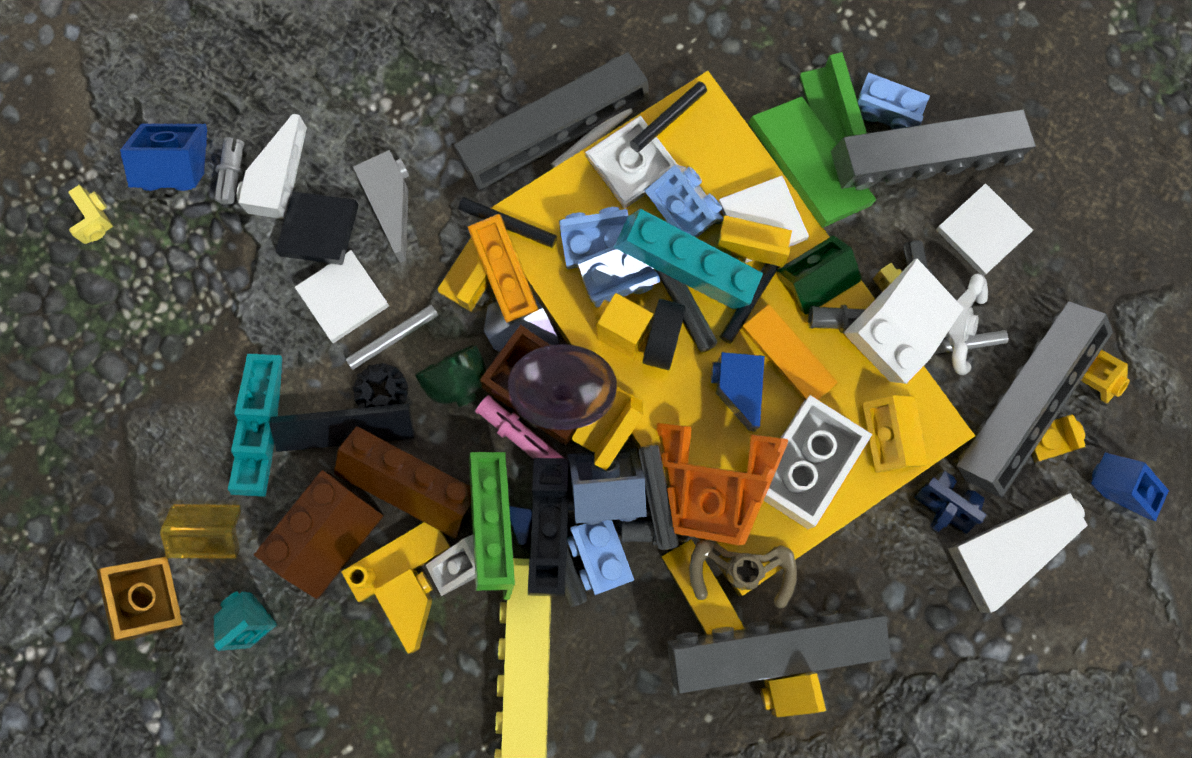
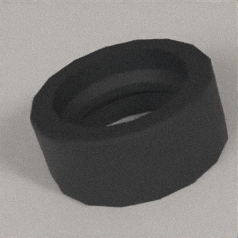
[642,299,686,370]

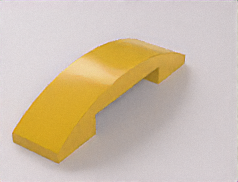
[661,539,745,635]

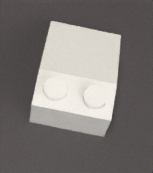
[843,259,963,384]

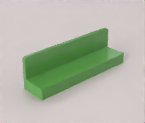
[800,52,867,144]
[469,452,515,600]

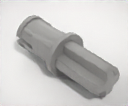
[214,137,245,205]

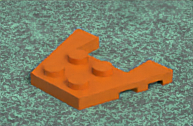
[657,423,788,545]

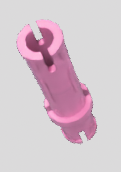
[475,395,564,459]

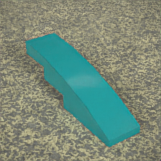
[228,354,282,497]

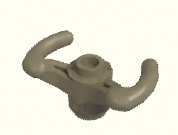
[689,539,797,608]

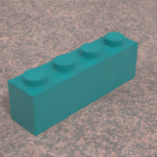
[614,209,763,309]

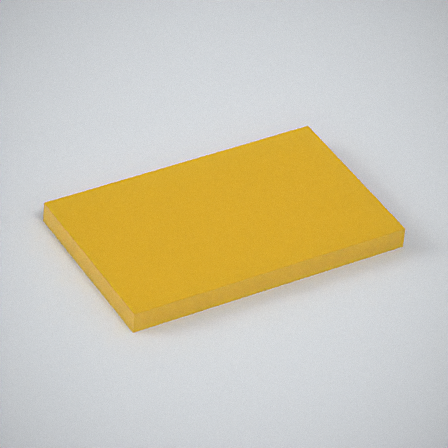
[491,71,975,596]

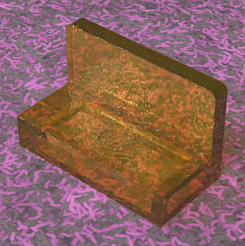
[160,504,241,559]

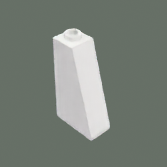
[948,493,1088,613]

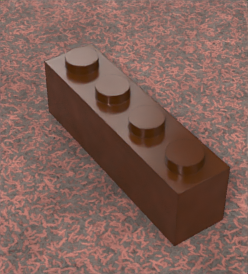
[334,426,472,539]

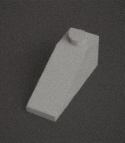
[353,150,409,263]

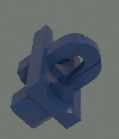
[914,470,987,534]

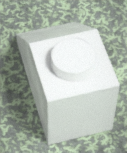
[426,535,475,596]

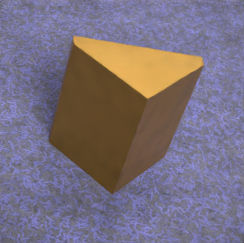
[97,556,183,641]

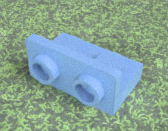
[857,72,930,129]
[645,164,723,238]
[559,207,629,269]
[576,245,660,307]
[567,520,634,595]

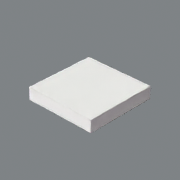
[585,115,678,209]
[719,176,809,263]
[936,183,1033,276]
[295,250,389,343]

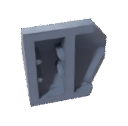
[484,292,560,352]

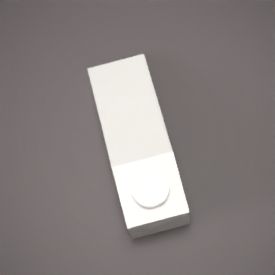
[237,114,307,219]

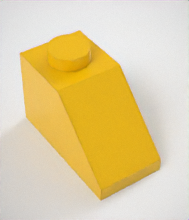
[373,568,433,654]
[760,672,826,718]

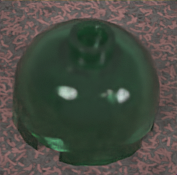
[415,345,486,407]

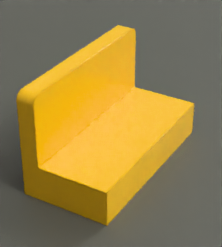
[717,215,792,267]
[438,237,490,312]
[572,382,643,471]
[863,395,928,472]

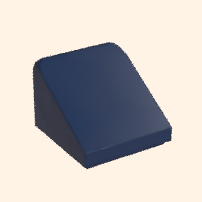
[509,506,532,547]

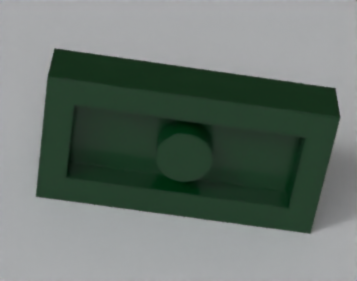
[776,235,862,314]

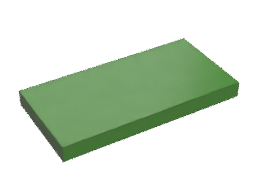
[748,97,877,228]

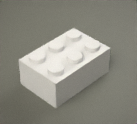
[764,395,872,529]

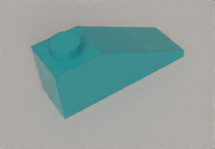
[214,591,278,651]

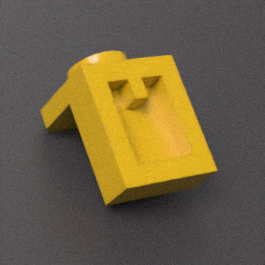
[1081,350,1130,403]
[1031,414,1085,463]

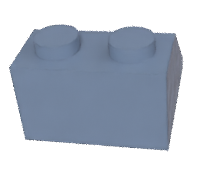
[568,448,647,525]

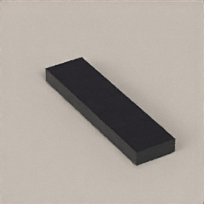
[269,403,415,452]

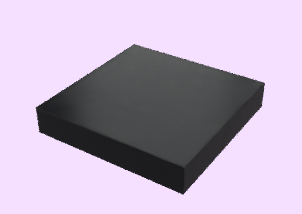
[275,192,359,265]

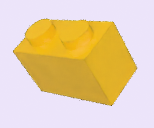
[595,293,653,359]

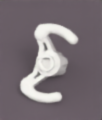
[944,274,988,375]

